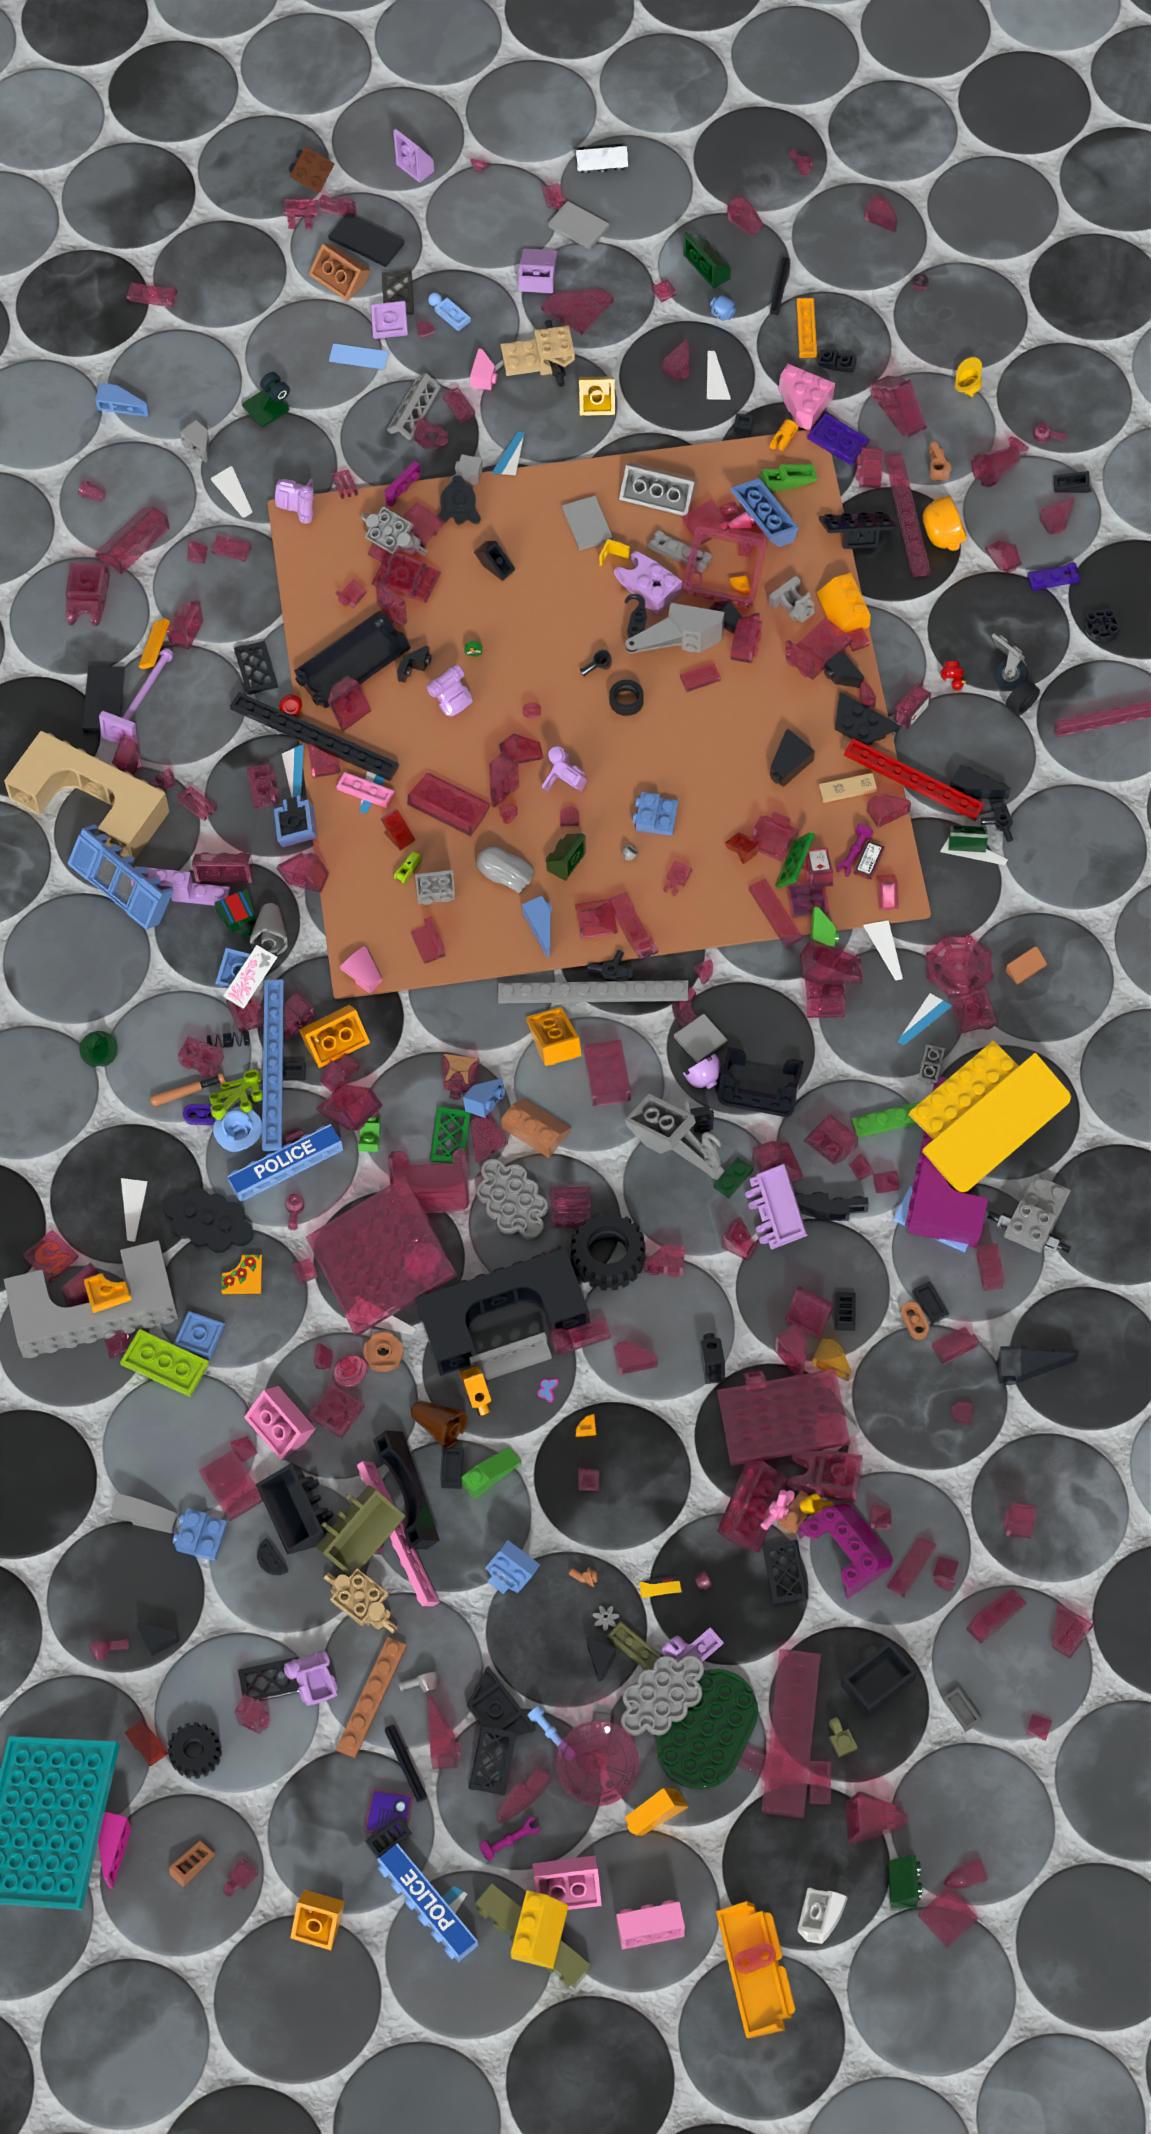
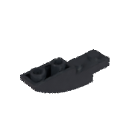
[795,1192,869,1221]

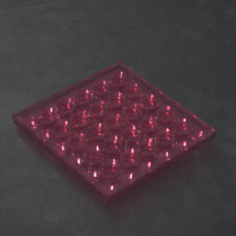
[306,1176,457,1336]

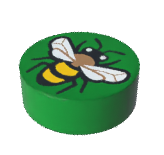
[464,641,483,657]

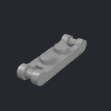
[647,530,713,572]

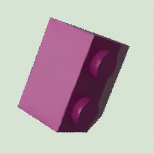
[98,1812,132,1889]

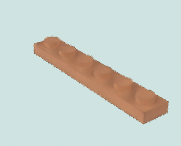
[336,1637,407,1759]

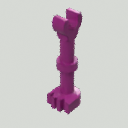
[837,823,874,877]
[479,1817,540,1861]

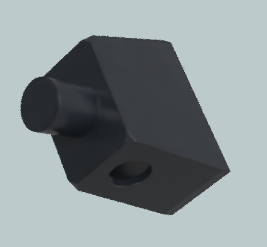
[701,1333,725,1384]

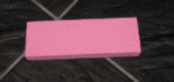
[336,772,395,808]

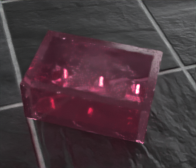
[583,1040,631,1106]

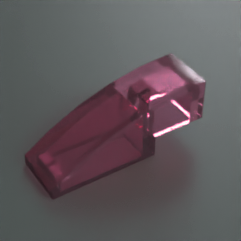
[496,1767,551,1823]

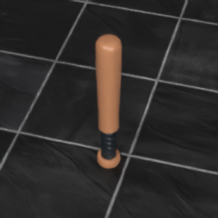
[150,1072,225,1107]

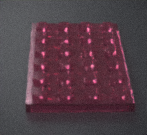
[717,1369,850,1466]

